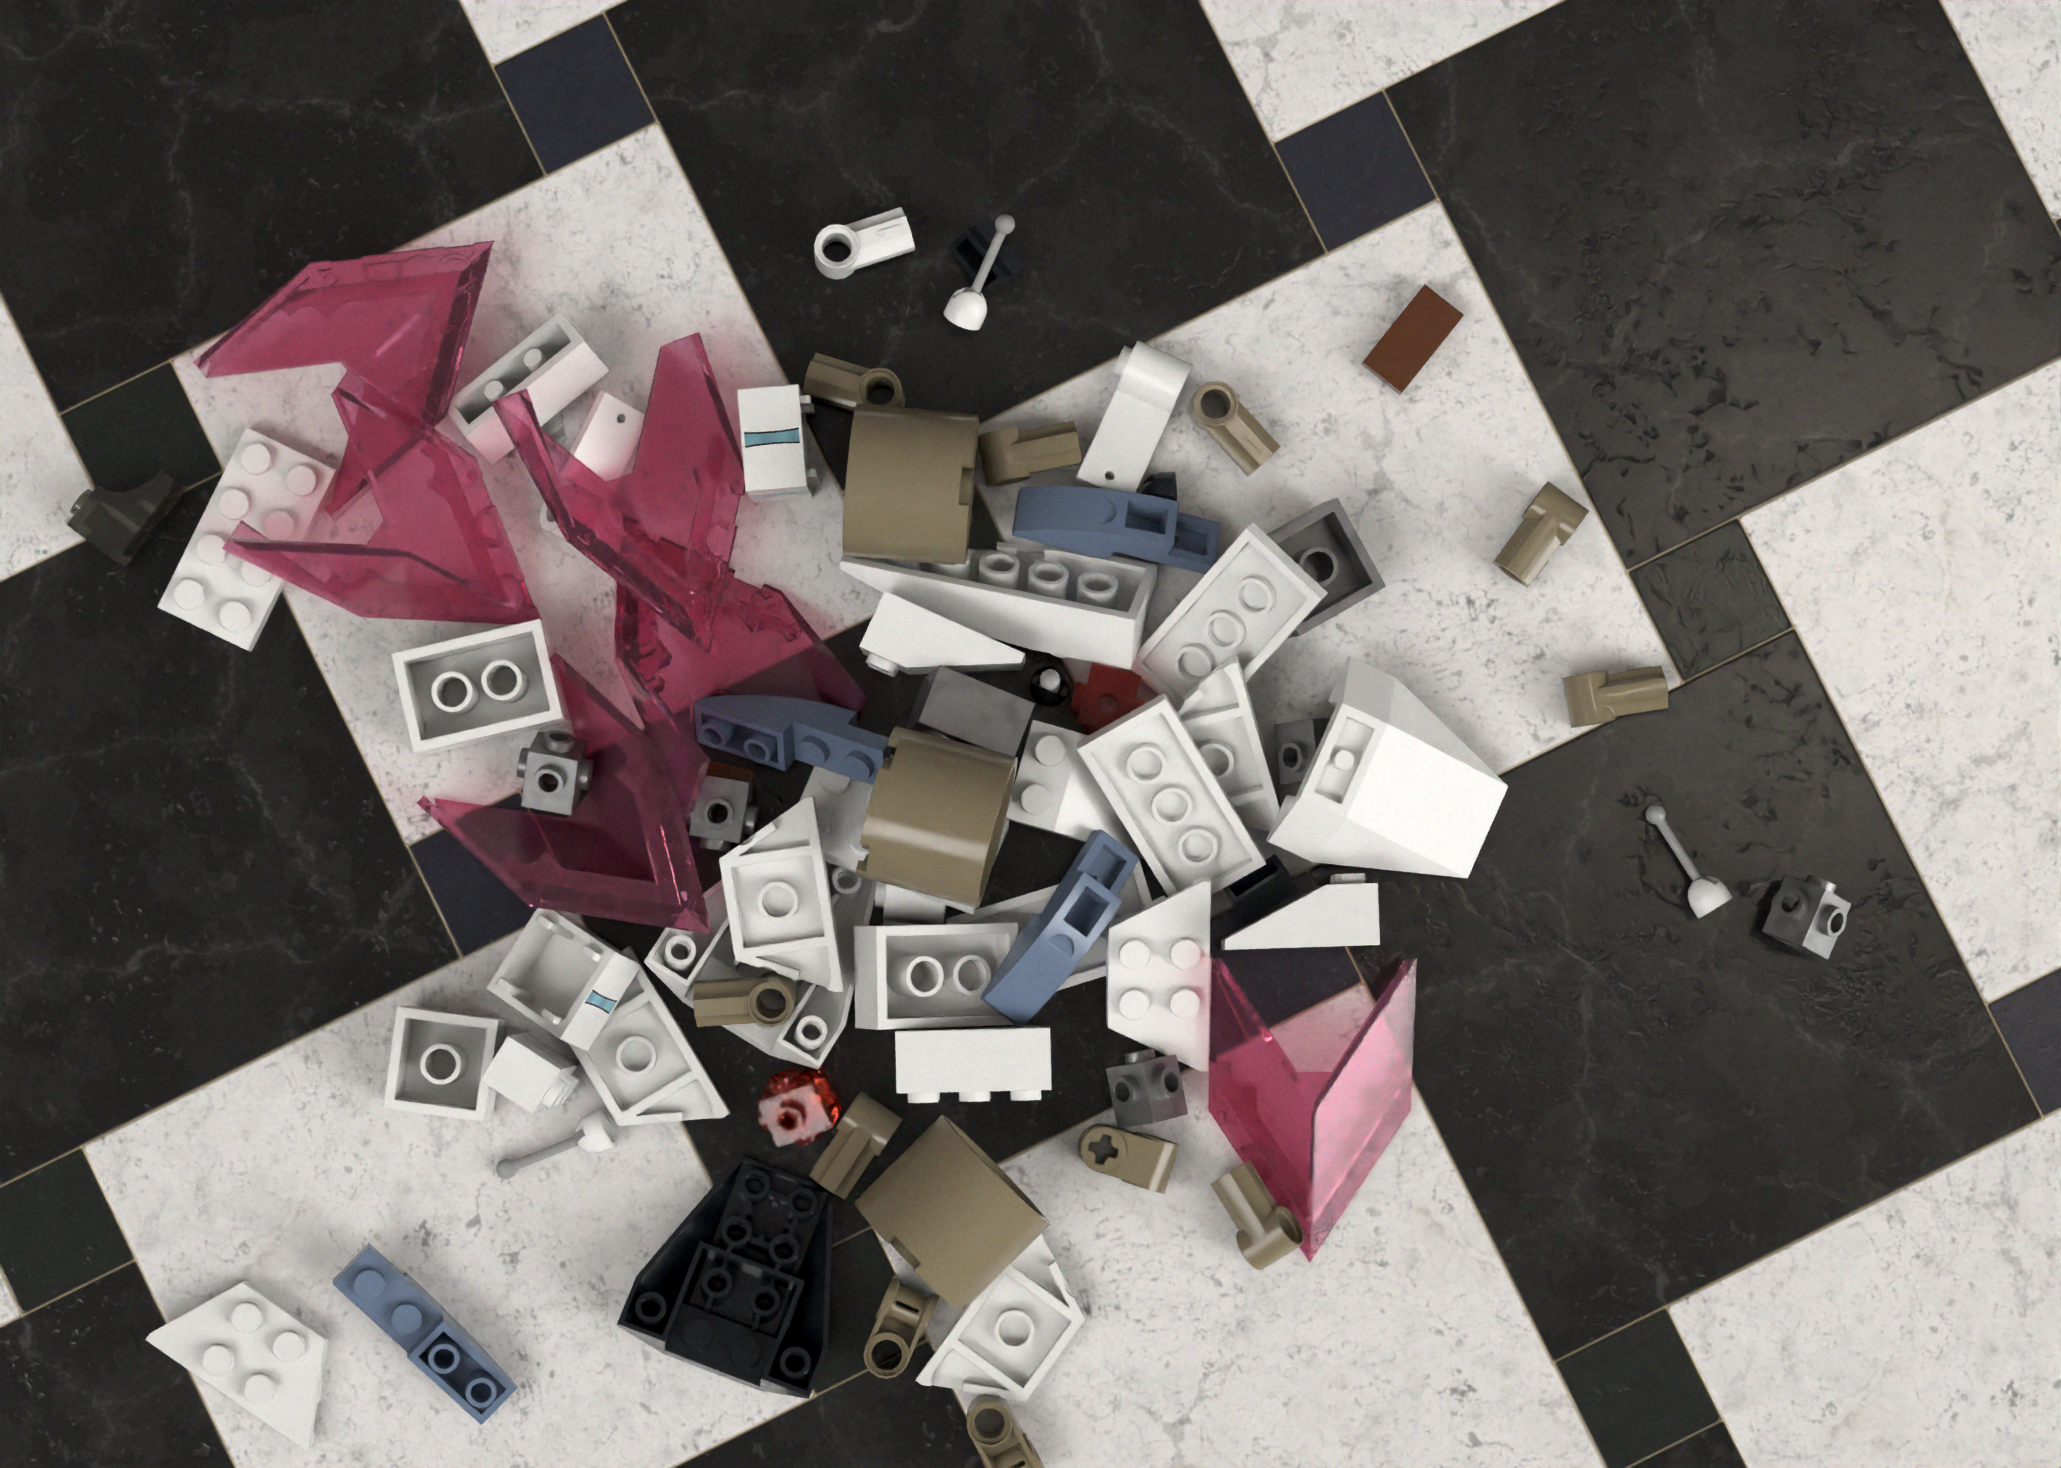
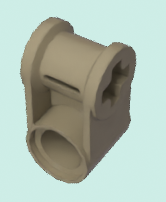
[1078,1123,1179,1194]
[864,1275,940,1379]
[966,1394,1045,1468]

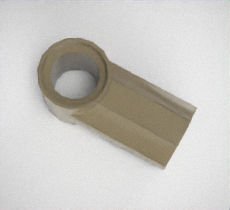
[802,353,905,412]
[1188,381,1281,477]
[978,421,1082,487]
[1492,481,1589,587]
[1563,666,1669,728]
[693,971,798,1027]
[809,1091,903,1200]
[1211,1160,1304,1270]

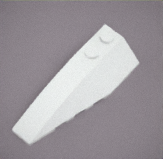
[840,542,1158,670]

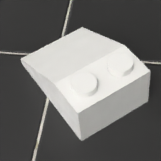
[859,591,1025,678]
[1006,720,1145,859]
[1220,873,1380,950]
[853,923,1018,1030]

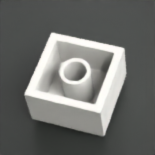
[382,1006,507,1122]

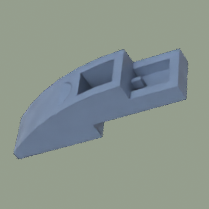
[1012,486,1221,574]
[694,695,893,785]
[980,829,1140,1027]
[333,1243,517,1425]

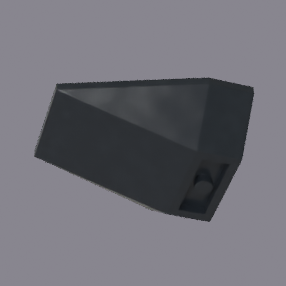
[617,1155,834,1399]

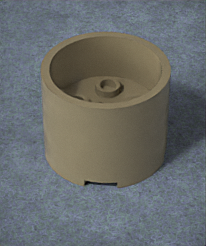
[842,403,979,565]
[856,726,1018,908]
[854,1114,1050,1310]

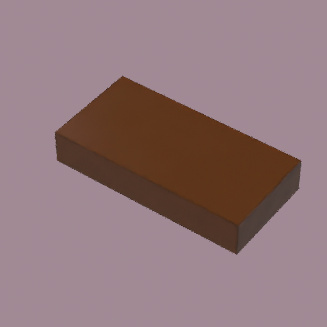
[1361,284,1464,395]

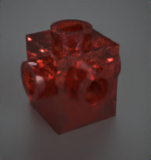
[1069,663,1145,736]
[756,1065,842,1148]

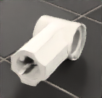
[814,207,915,279]

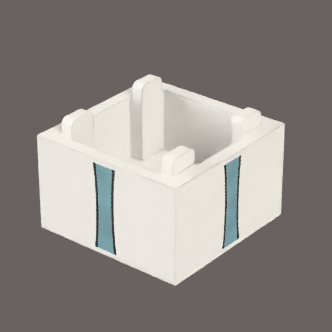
[737,384,821,503]
[486,902,642,1051]

